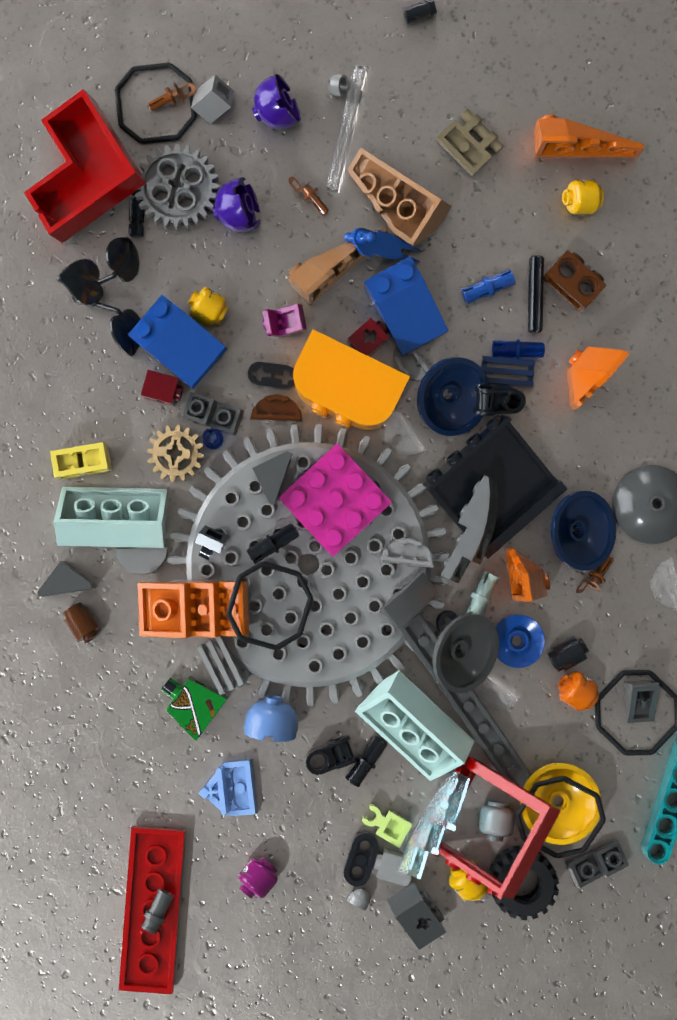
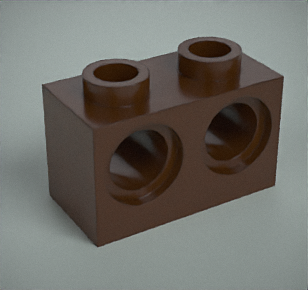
[544,250,607,313]

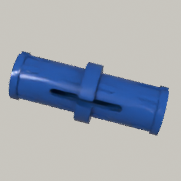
[461,269,516,305]

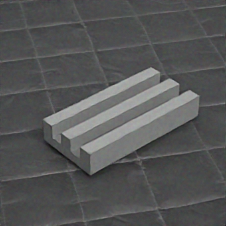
[196,636,245,695]

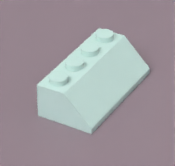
[54,487,168,548]
[355,670,475,781]

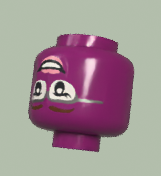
[238,857,278,899]

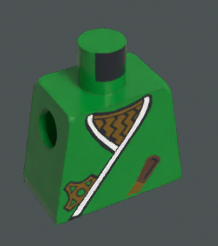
[161,677,229,741]

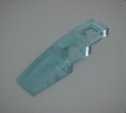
[398,771,470,879]

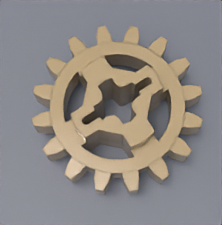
[147,425,205,483]

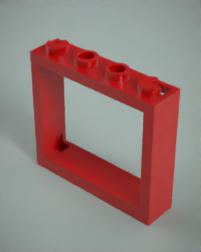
[418,756,561,900]

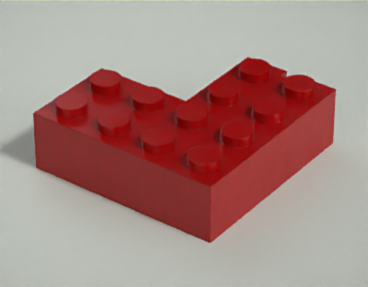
[24,89,147,243]

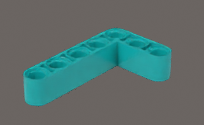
[641,738,677,865]

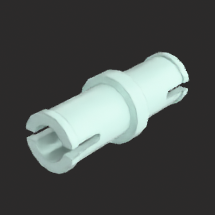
[466,571,499,615]

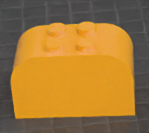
[293,329,410,431]

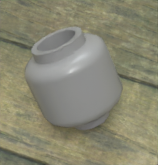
[479,801,515,842]

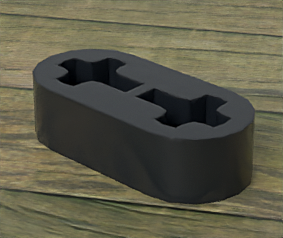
[248,362,295,390]

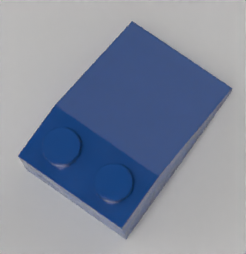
[364,256,449,357]
[128,295,227,389]

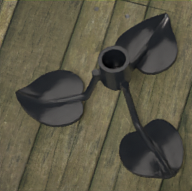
[57,237,141,356]

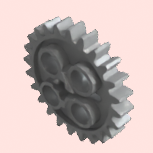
[135,144,220,230]

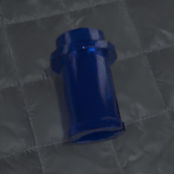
[202,428,224,450]

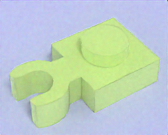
[362,804,413,848]

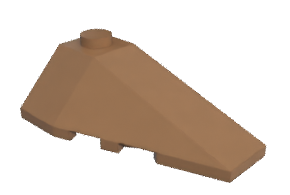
[347,148,452,246]
[288,227,388,306]

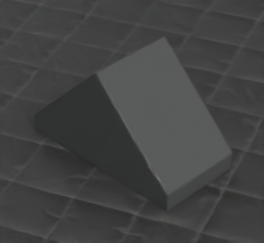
[252,451,293,505]
[38,561,96,597]
[624,680,660,723]

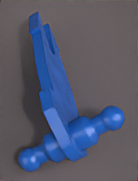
[344,228,422,262]

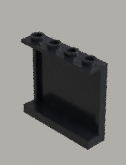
[422,415,567,559]

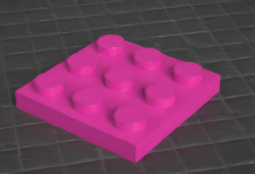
[278,443,392,557]

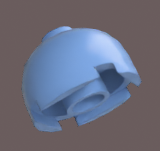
[244,695,298,742]

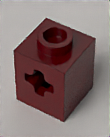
[347,317,389,357]
[141,370,184,406]

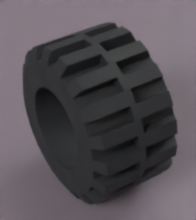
[489,845,559,920]

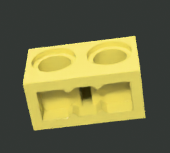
[50,442,112,480]

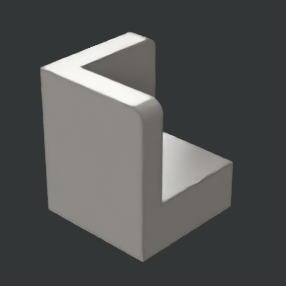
[191,75,234,123]

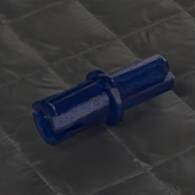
[492,339,545,360]

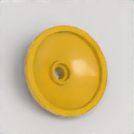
[520,763,601,845]

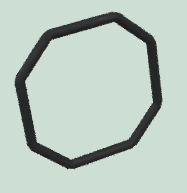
[114,63,197,144]
[226,561,313,650]
[595,670,677,756]
[515,776,606,858]

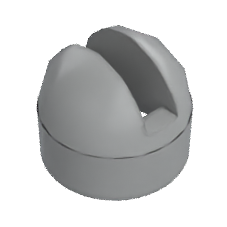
[327,75,349,97]
[347,887,370,910]

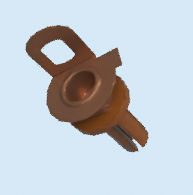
[148,82,196,111]
[289,177,329,216]
[576,556,614,593]

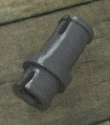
[141,888,174,934]

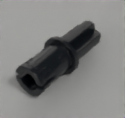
[246,524,299,565]
[345,736,387,787]

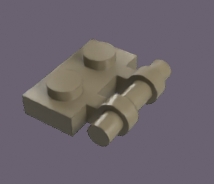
[436,109,504,177]

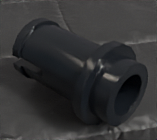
[402,0,437,24]

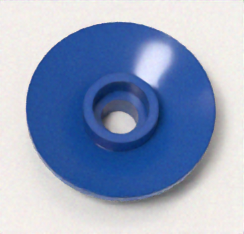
[495,615,545,668]

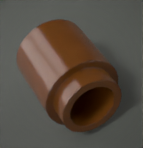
[63,602,100,644]

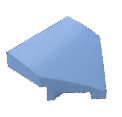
[198,759,258,816]

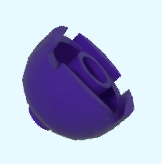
[252,74,301,130]
[213,177,261,233]

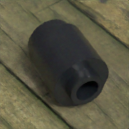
[547,636,589,672]

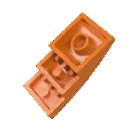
[138,581,249,638]

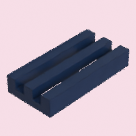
[481,356,535,388]

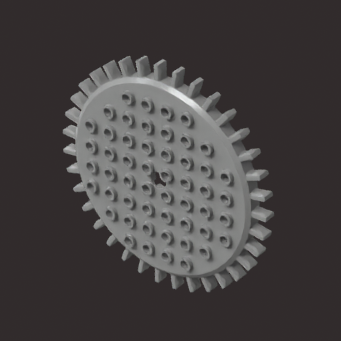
[168,424,450,706]

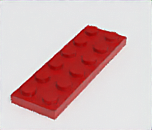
[118,826,186,994]

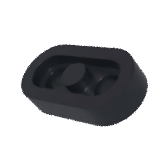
[344,832,379,887]

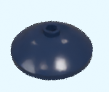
[417,357,490,436]
[551,491,616,571]

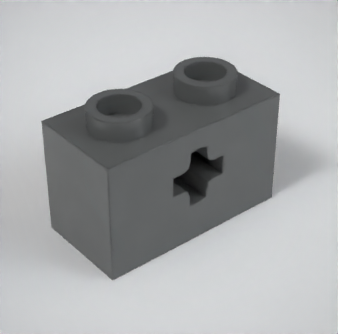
[387,883,446,950]

